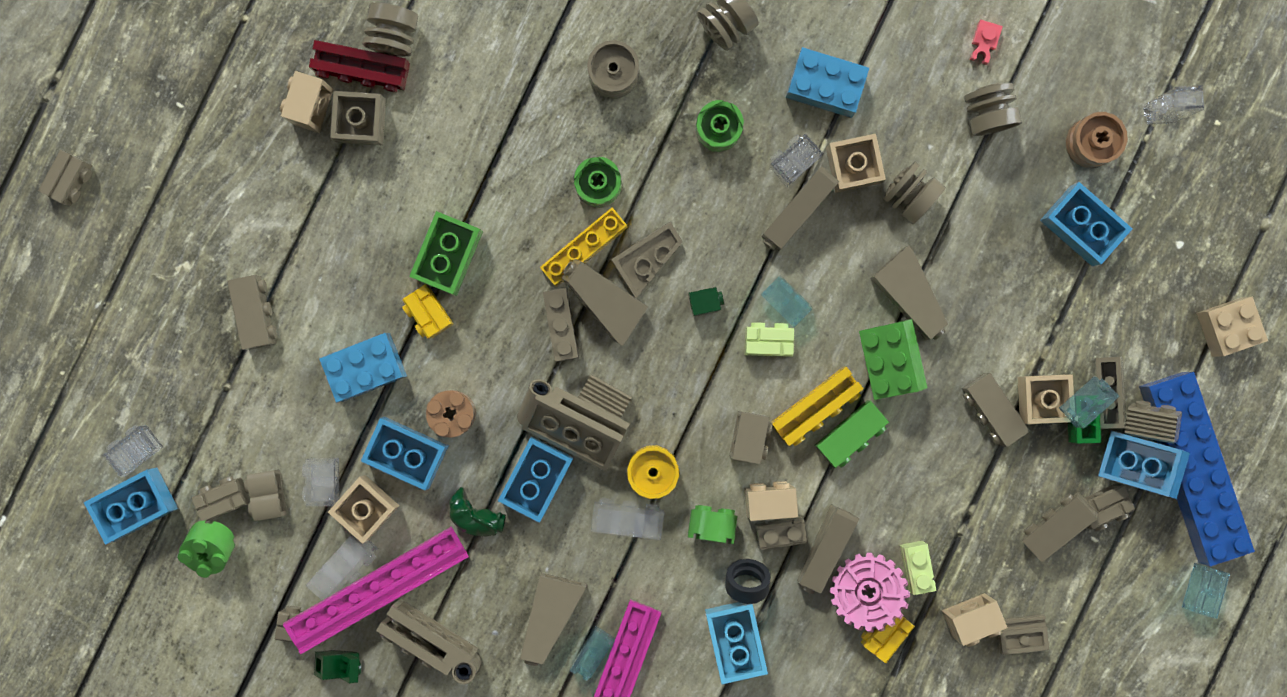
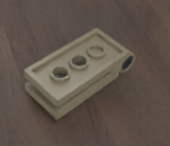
[517,379,630,471]
[376,598,481,684]

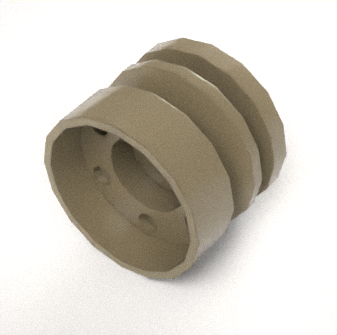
[697,0,759,51]
[362,3,418,57]
[964,83,1022,136]
[883,161,946,224]

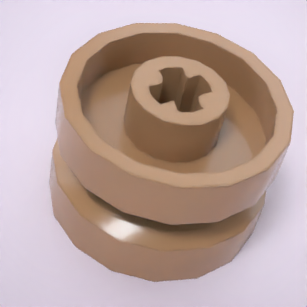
[1066,112,1128,168]

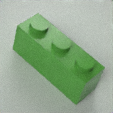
[814,400,889,468]

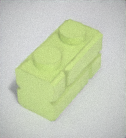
[745,323,794,357]
[900,541,936,595]

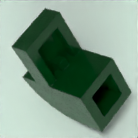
[314,650,361,684]

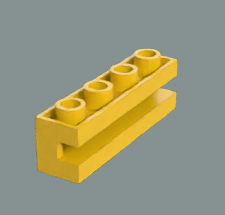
[540,208,627,287]
[772,366,864,447]

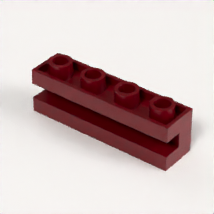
[309,40,410,93]

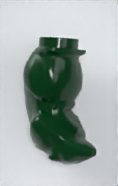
[449,487,506,537]

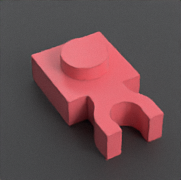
[970,19,1003,65]

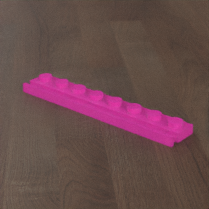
[283,526,469,655]
[594,599,662,697]

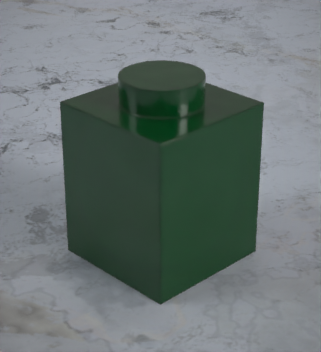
[688,287,724,316]

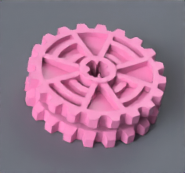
[830,553,910,632]

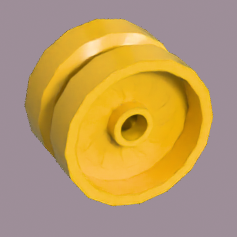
[627,445,679,499]

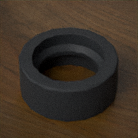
[725,559,771,604]

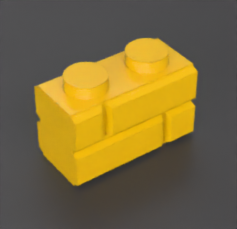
[402,284,454,339]
[861,617,915,663]

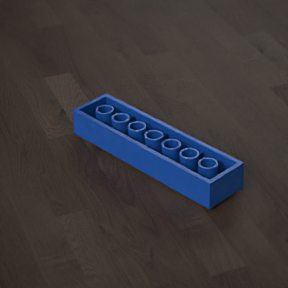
[1139,372,1255,567]

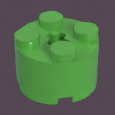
[696,100,744,152]
[574,157,622,207]
[687,505,738,544]
[177,520,235,578]

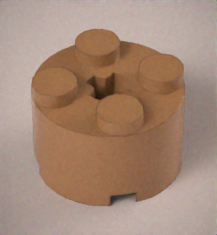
[426,390,476,438]

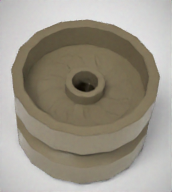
[587,40,639,98]

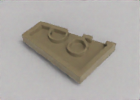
[611,222,683,298]

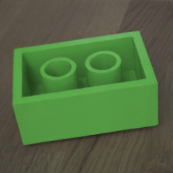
[409,211,483,296]
[859,319,928,400]

